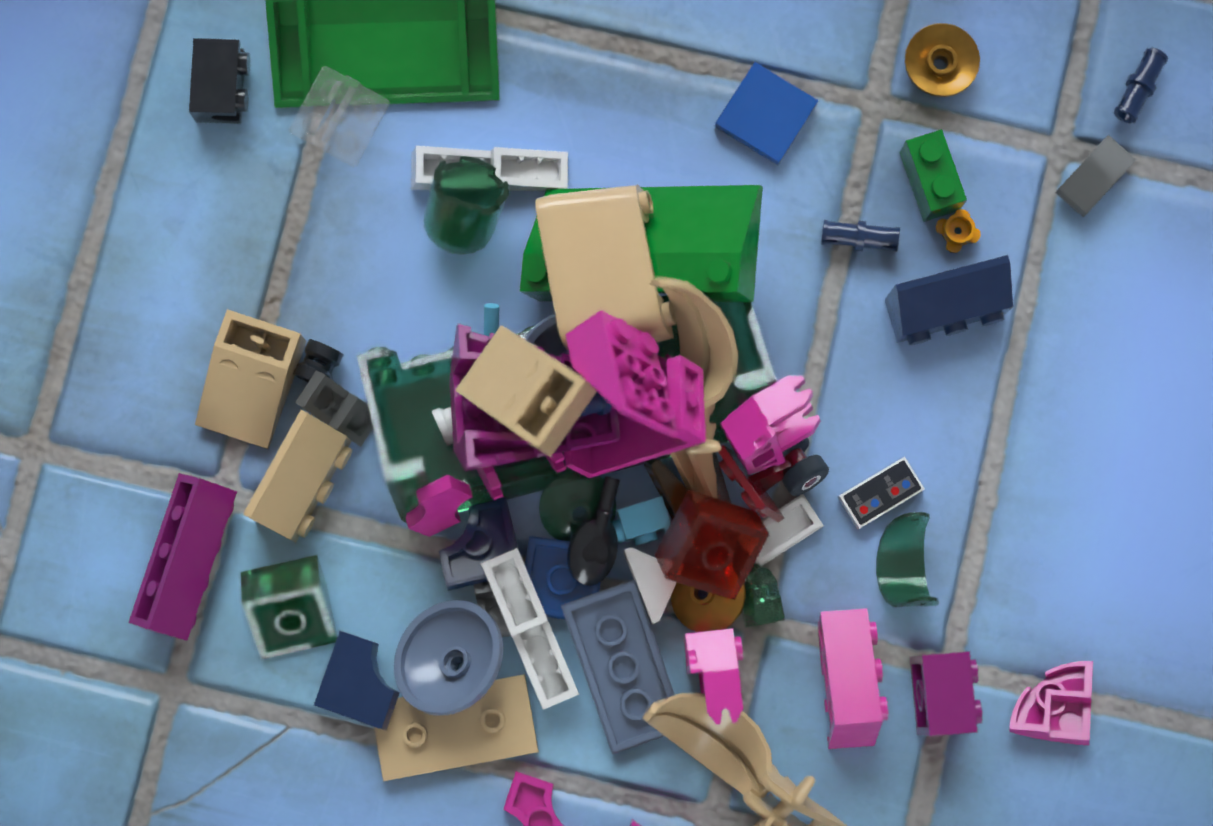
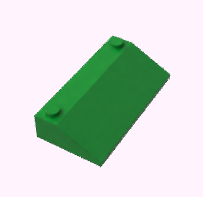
[265,0,500,108]
[520,185,763,302]

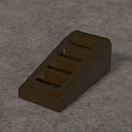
[643,458,709,534]

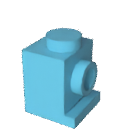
[612,496,674,546]

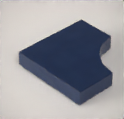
[439,497,519,591]
[314,631,400,731]

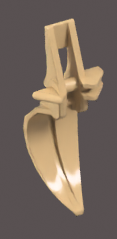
[650,277,738,500]
[643,693,847,826]

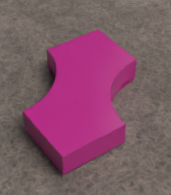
[405,475,473,537]
[503,771,564,826]

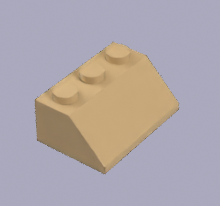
[243,410,353,543]

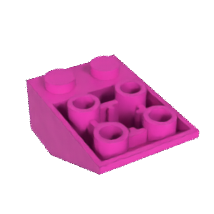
[565,310,678,439]

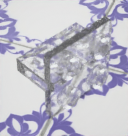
[289,66,390,167]

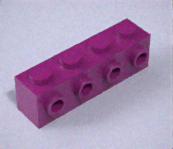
[128,473,237,641]

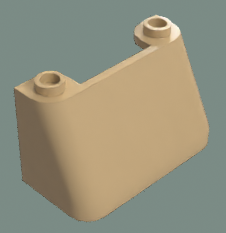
[535,185,676,350]

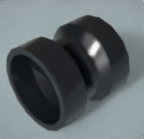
[293,339,344,382]

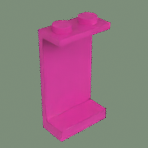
[564,355,706,478]

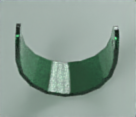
[876,512,939,607]

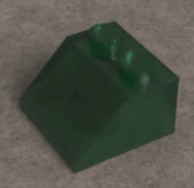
[241,555,338,659]

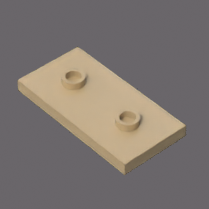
[374,674,539,781]

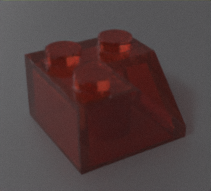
[655,489,770,600]

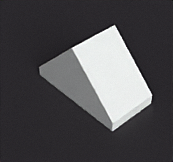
[623,547,682,625]

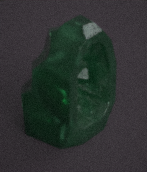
[740,564,785,628]

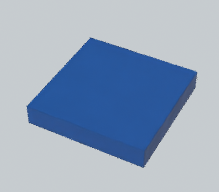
[714,62,818,165]
[525,536,601,620]

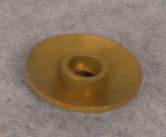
[904,23,980,97]
[671,556,746,632]

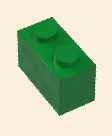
[899,129,967,222]

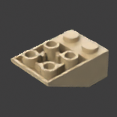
[195,309,307,449]
[455,325,597,457]

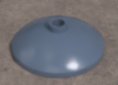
[394,600,503,716]

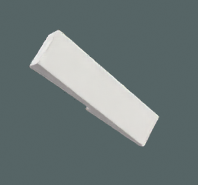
[411,146,568,191]
[481,548,579,710]

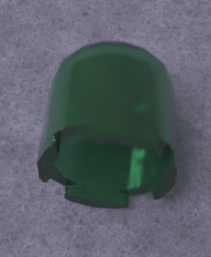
[424,156,509,255]

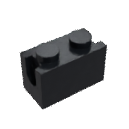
[189,38,250,124]

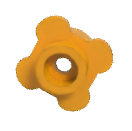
[935,209,981,253]

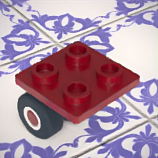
[718,438,829,523]

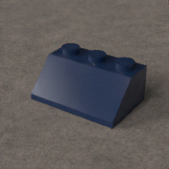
[884,255,1013,346]

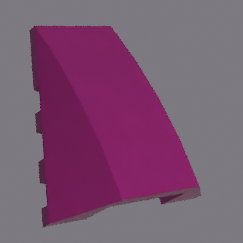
[449,323,620,471]

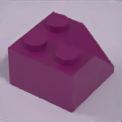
[910,651,983,736]

